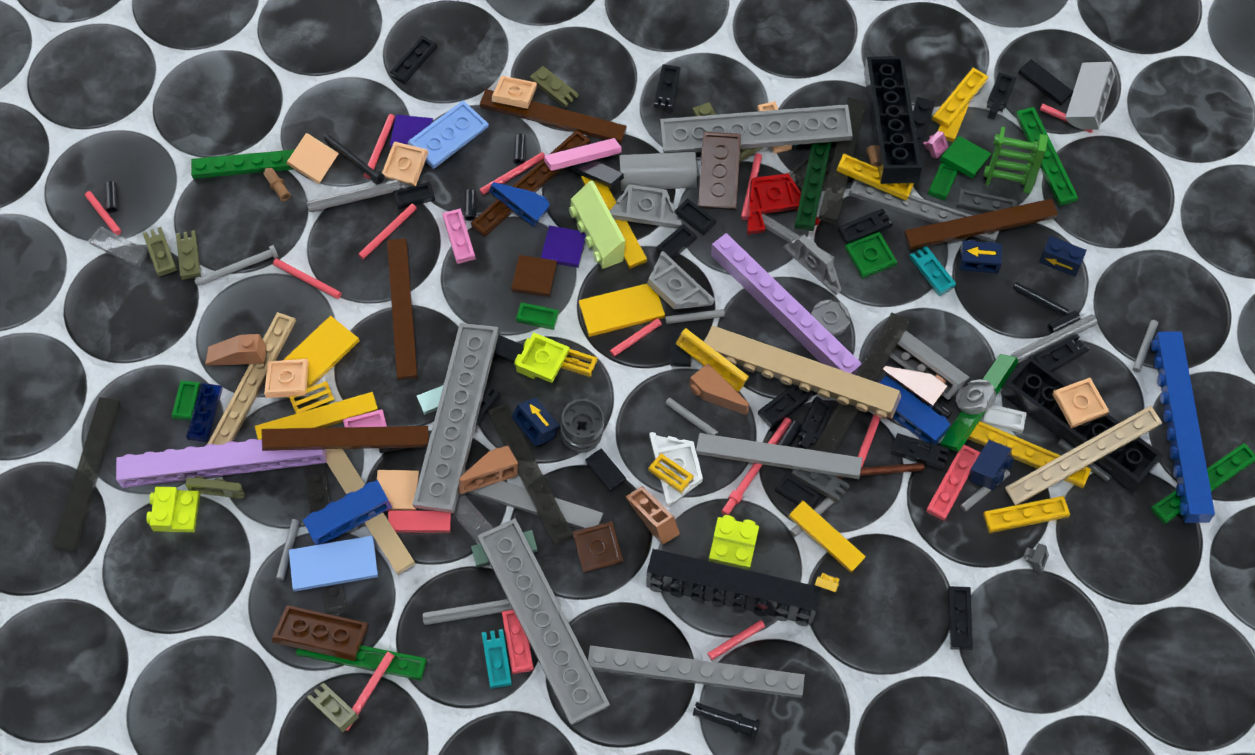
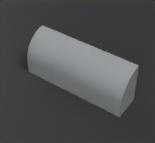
[1065,62,1115,130]
[620,152,697,191]
[884,331,970,400]

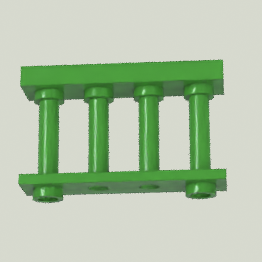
[983,127,1048,194]

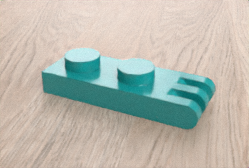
[909,246,956,296]
[482,629,512,689]

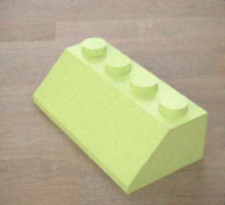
[569,180,626,269]

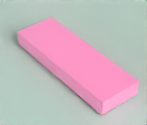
[442,208,475,264]

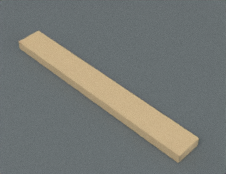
[207,312,296,445]
[1005,406,1162,505]
[326,449,416,575]

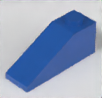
[489,182,550,227]

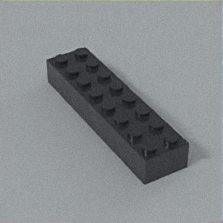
[864,56,922,184]
[1001,356,1163,493]
[646,549,821,626]

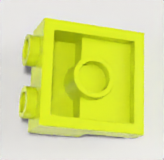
[514,332,570,383]
[147,487,200,532]
[709,515,759,570]

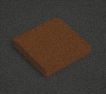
[511,255,557,297]
[572,521,624,573]

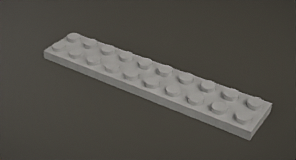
[660,104,853,153]
[412,323,499,513]
[477,518,610,726]

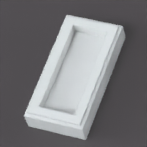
[982,405,1027,433]

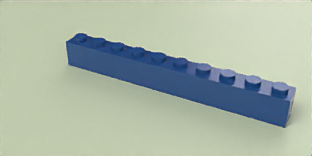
[1151,332,1215,523]

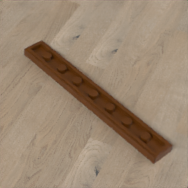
[480,89,627,144]
[470,130,591,238]
[904,199,1058,250]
[387,238,418,380]
[261,426,429,451]

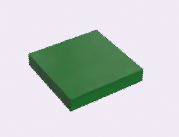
[940,136,992,179]
[844,232,897,279]

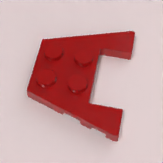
[747,173,820,235]

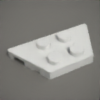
[649,432,703,507]

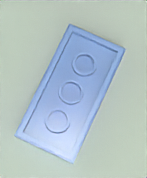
[408,100,489,169]
[289,536,378,592]

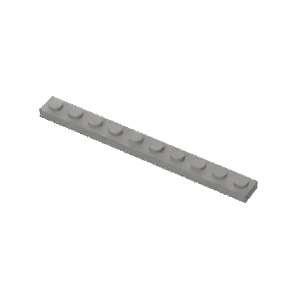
[588,645,805,698]

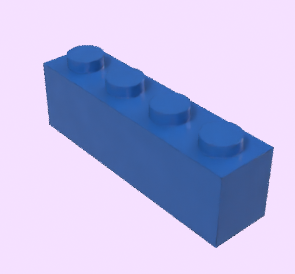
[879,375,951,445]
[303,480,392,545]

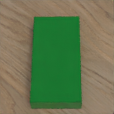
[927,162,958,201]
[516,302,559,330]
[172,380,201,421]

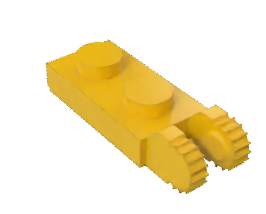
[815,573,839,592]

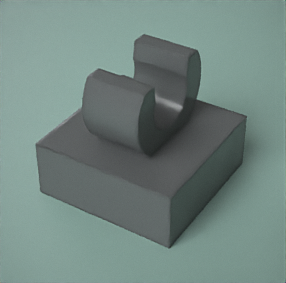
[1024,543,1049,573]

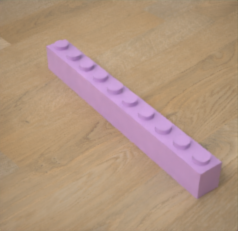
[711,233,862,376]
[116,439,327,488]

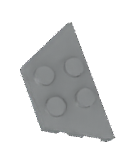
[610,184,681,229]
[783,235,842,295]
[647,252,715,309]

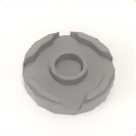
[811,299,850,337]
[955,379,996,415]

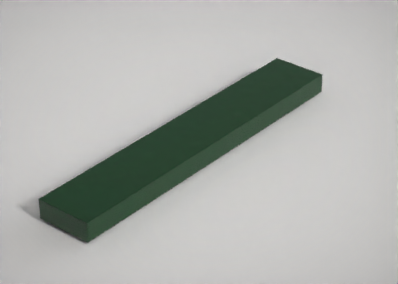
[794,142,832,231]

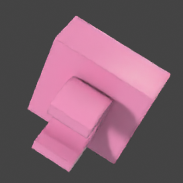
[923,131,949,158]

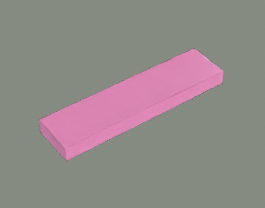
[544,138,622,171]

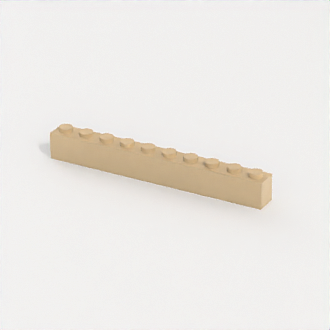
[705,325,901,419]

